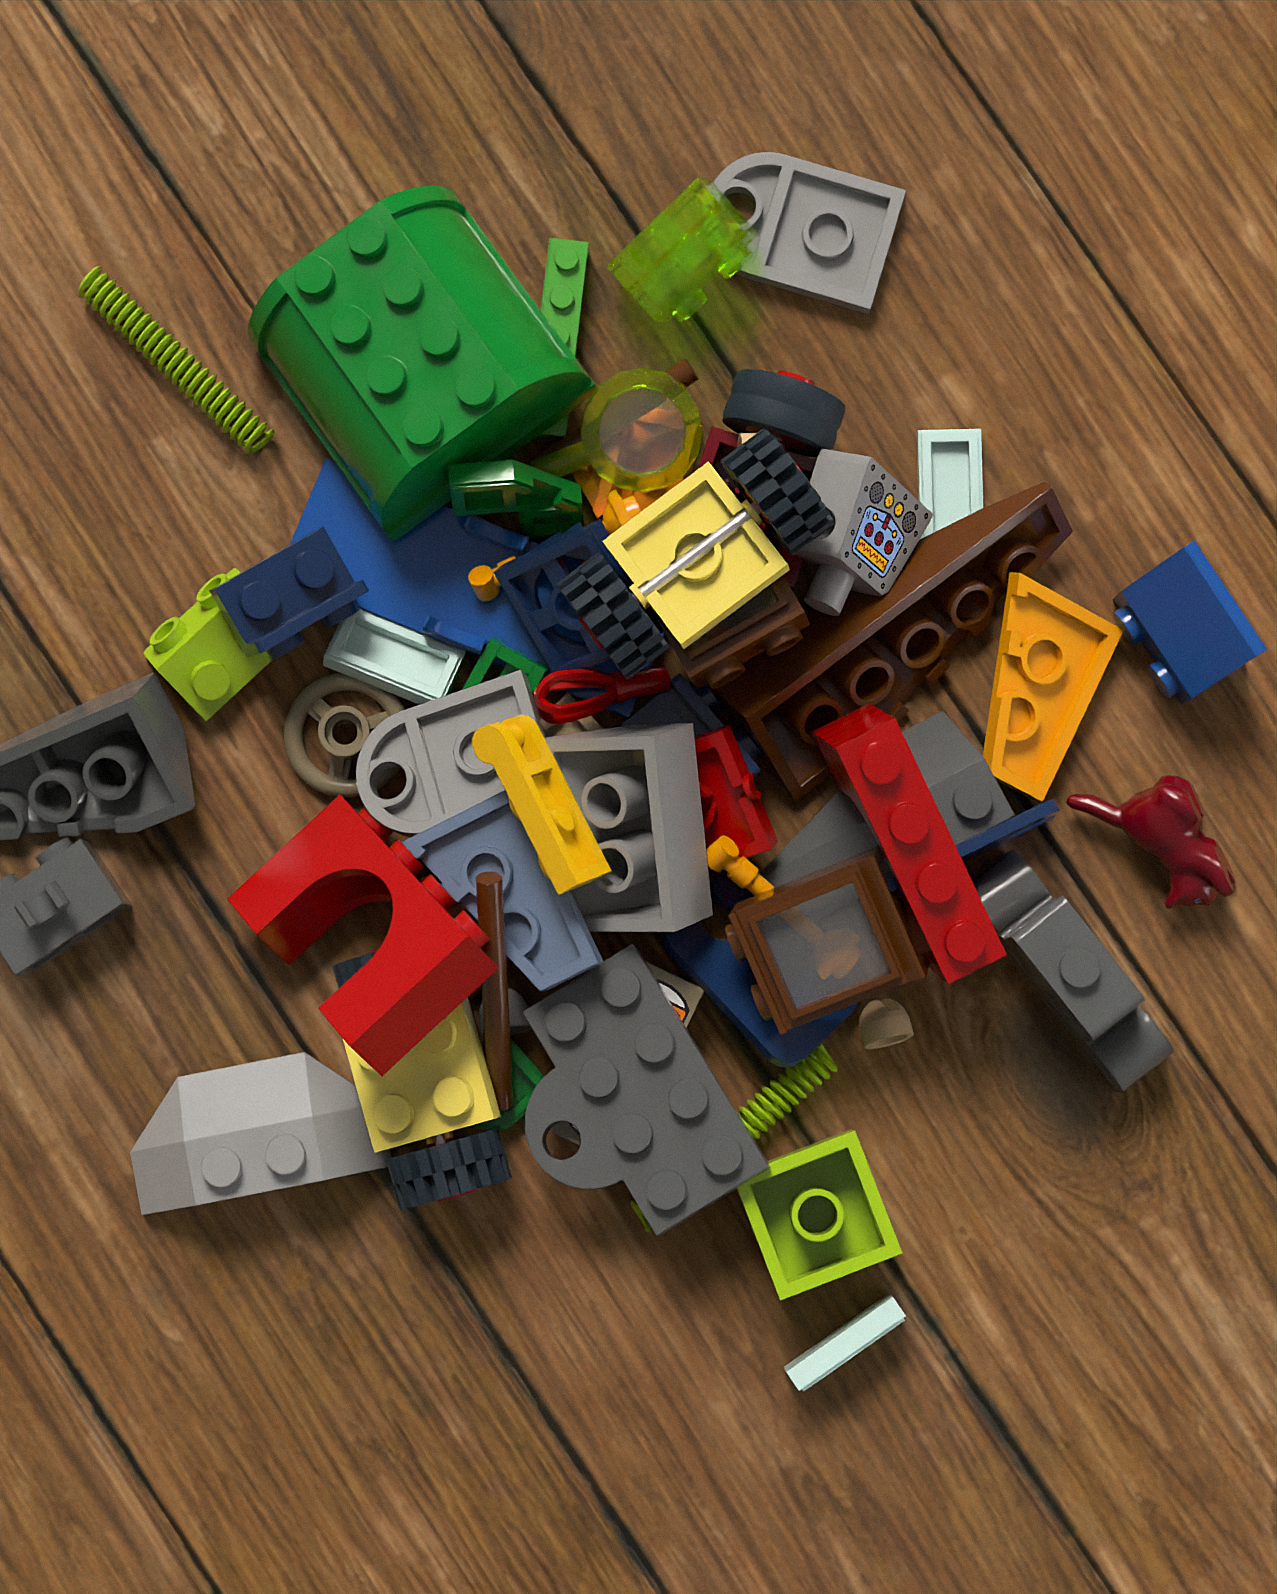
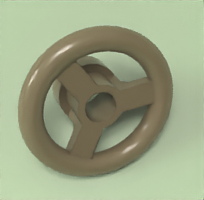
[284,672,405,798]

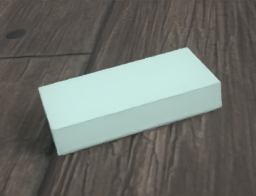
[916,429,983,540]
[323,608,466,705]
[784,1293,906,1391]

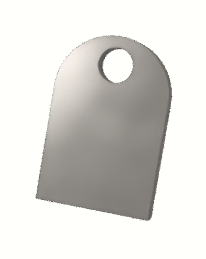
[704,152,906,314]
[356,670,545,838]

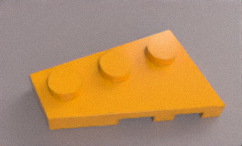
[983,572,1124,802]

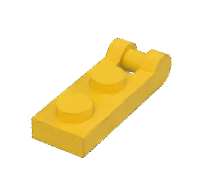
[472,714,612,895]

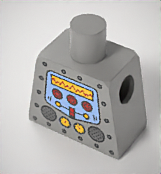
[796,448,933,616]

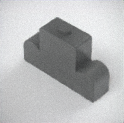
[972,850,1174,1093]

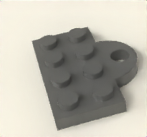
[523,944,771,1236]

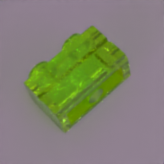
[607,177,759,323]

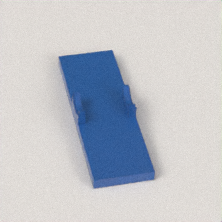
[289,458,665,719]

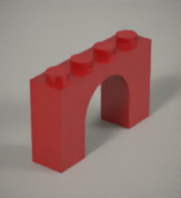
[812,704,1007,984]
[227,795,499,1076]

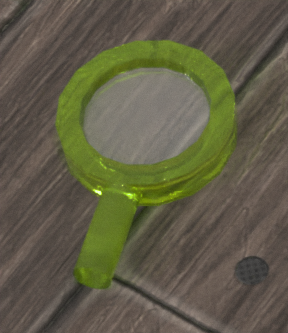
[526,367,703,492]

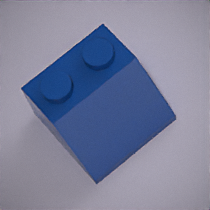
[1113,540,1267,705]

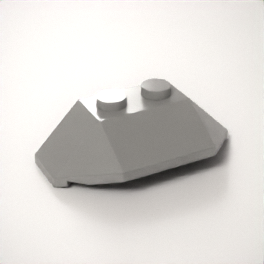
[130,1052,392,1215]

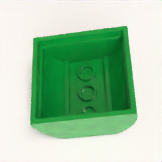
[248,185,599,542]

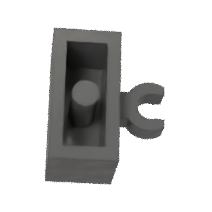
[0,837,132,977]

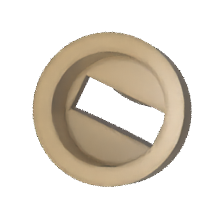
[859,998,914,1049]

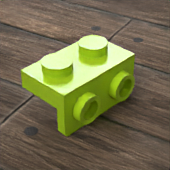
[143,568,271,721]

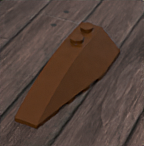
[713,482,1073,802]

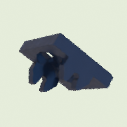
[494,519,664,673]

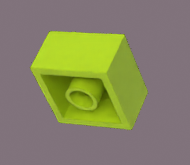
[737,1129,902,1301]

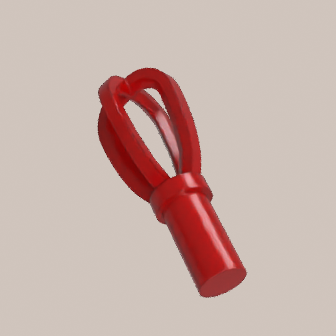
[534,666,670,725]

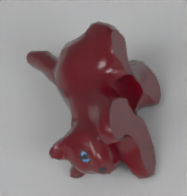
[1066,775,1236,909]

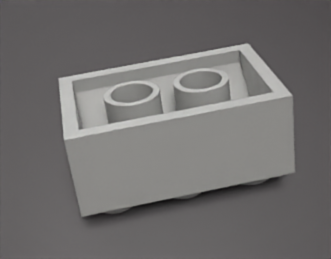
[545,723,713,932]

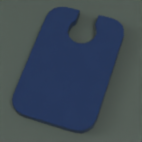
[886,799,1060,898]
[662,870,858,1068]

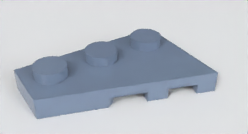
[401,790,604,991]

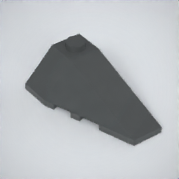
[0,672,196,840]
[759,711,1015,941]

